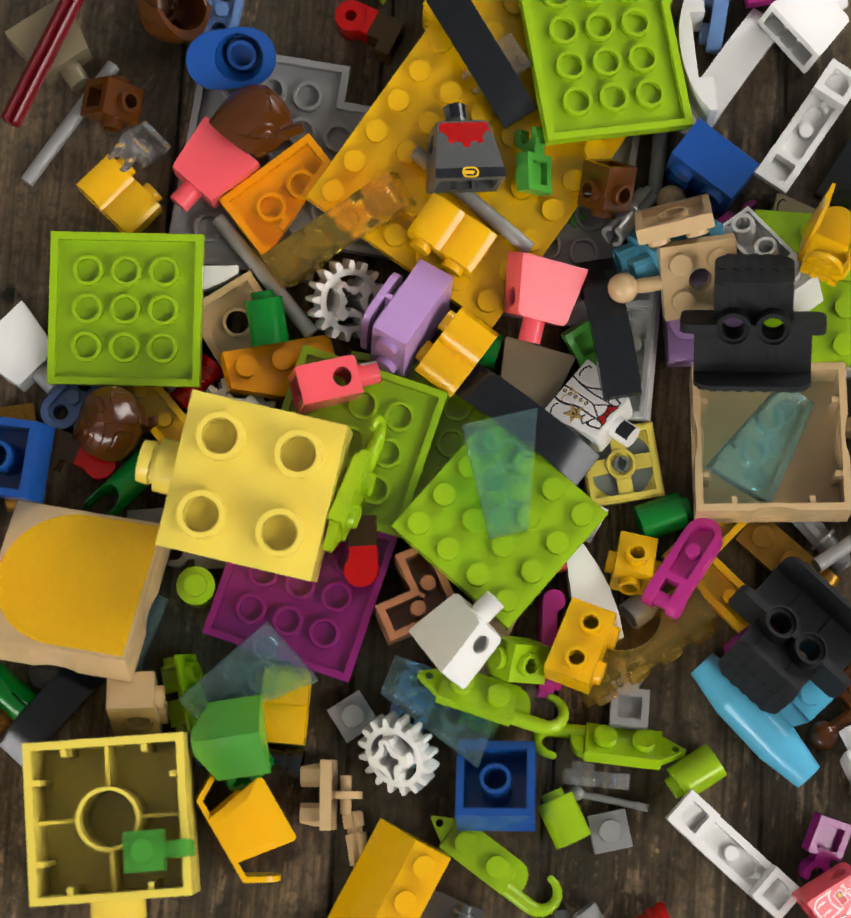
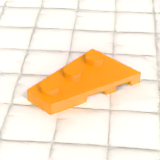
[219,133,331,261]
[219,335,335,399]

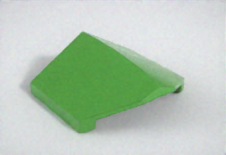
[191,695,271,781]

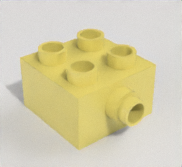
[135,389,353,583]
[22,732,201,918]

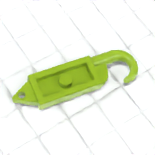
[322,415,386,552]
[417,668,569,735]
[531,722,687,770]
[430,815,562,917]

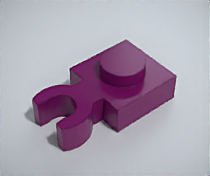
[797,811,851,880]

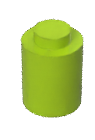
[176,566,218,608]
[664,743,727,799]
[537,787,592,850]

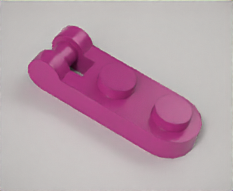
[641,518,723,620]
[535,589,566,698]

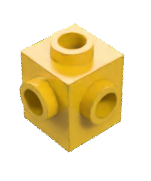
[604,531,662,595]

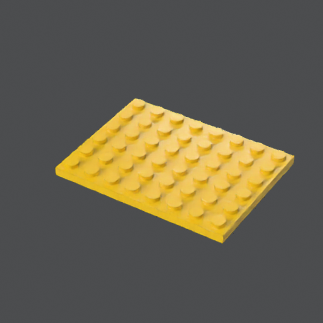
[306,0,626,328]

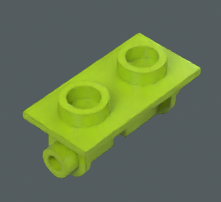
[160,654,208,733]

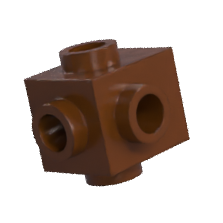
[80,75,144,132]
[577,159,637,218]

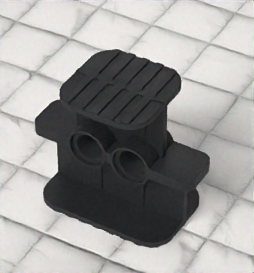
[680,253,827,393]
[718,556,851,714]

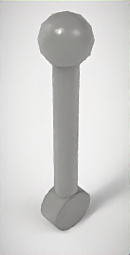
[570,785,649,812]

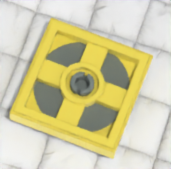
[584,421,665,507]

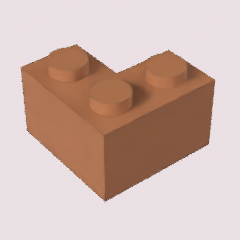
[373,548,454,646]

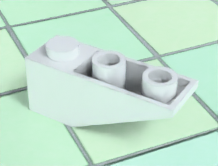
[723,206,824,311]

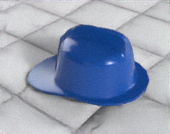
[186,26,276,90]

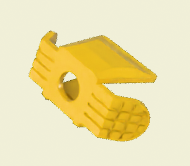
[797,183,851,287]
[195,772,296,883]

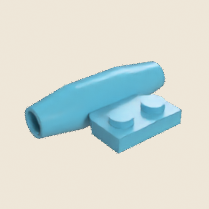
[690,653,834,788]

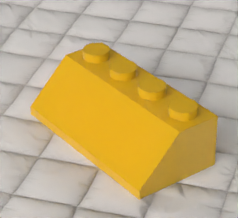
[327,818,451,918]

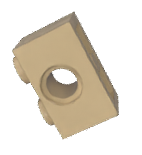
[106,671,169,737]

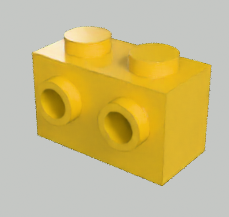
[544,597,621,695]

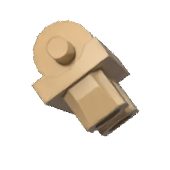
[300,760,363,831]

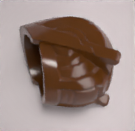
[135,0,211,44]
[209,84,304,159]
[72,385,158,462]

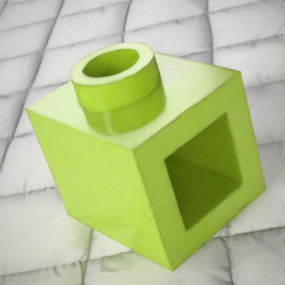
[485,635,552,685]

